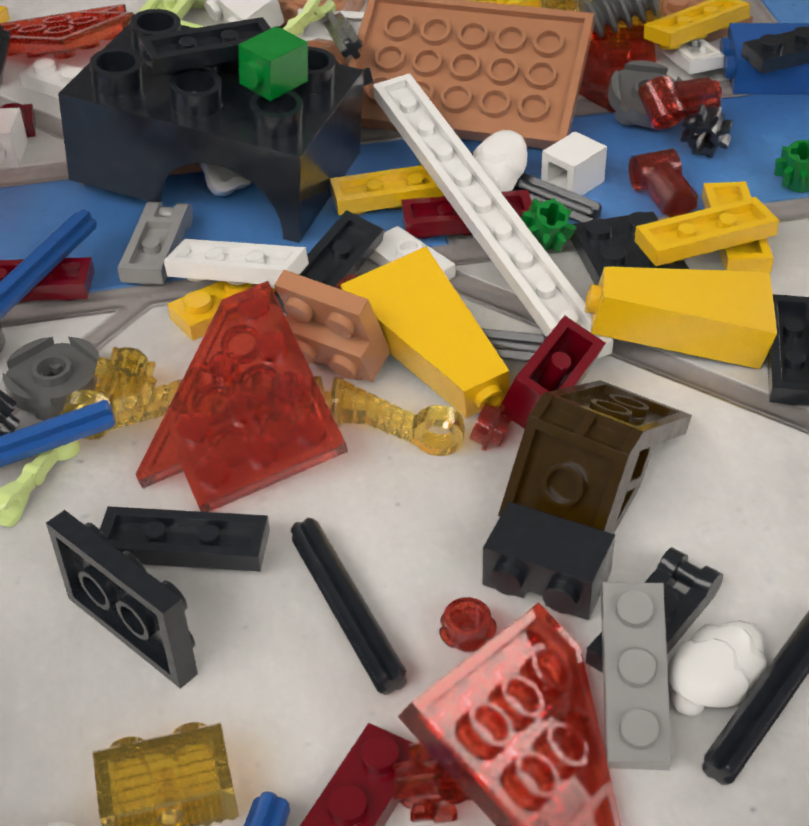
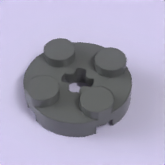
[607,60,688,129]
[3,336,105,421]

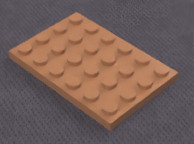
[349,0,594,149]

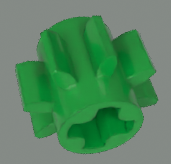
[774,140,809,193]
[521,198,576,253]

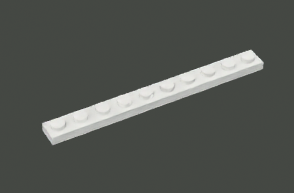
[373,73,614,359]

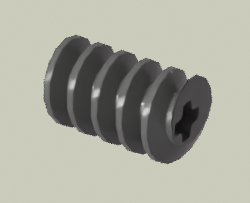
[578,0,661,39]

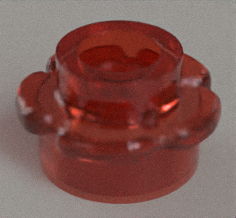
[469,402,512,451]
[439,597,497,653]

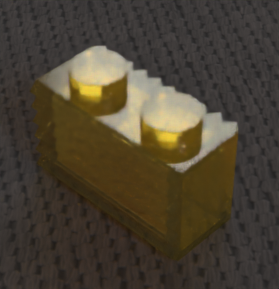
[92,722,239,826]

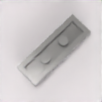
[601,582,672,770]

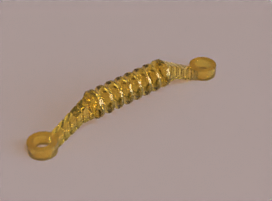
[60,371,465,456]

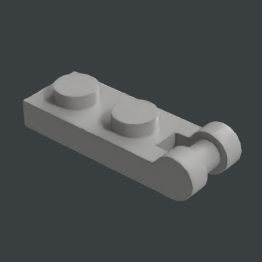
[117,202,193,285]

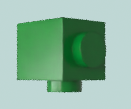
[238,26,308,101]

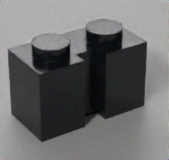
[482,501,615,620]

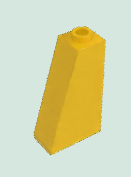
[340,246,510,418]
[584,267,777,369]

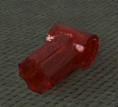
[638,76,723,130]
[628,148,698,218]

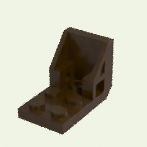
[498,380,692,534]

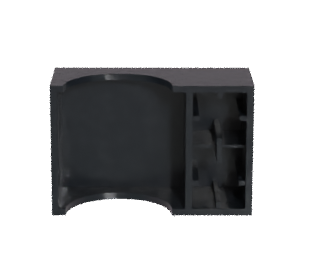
[58,9,364,243]

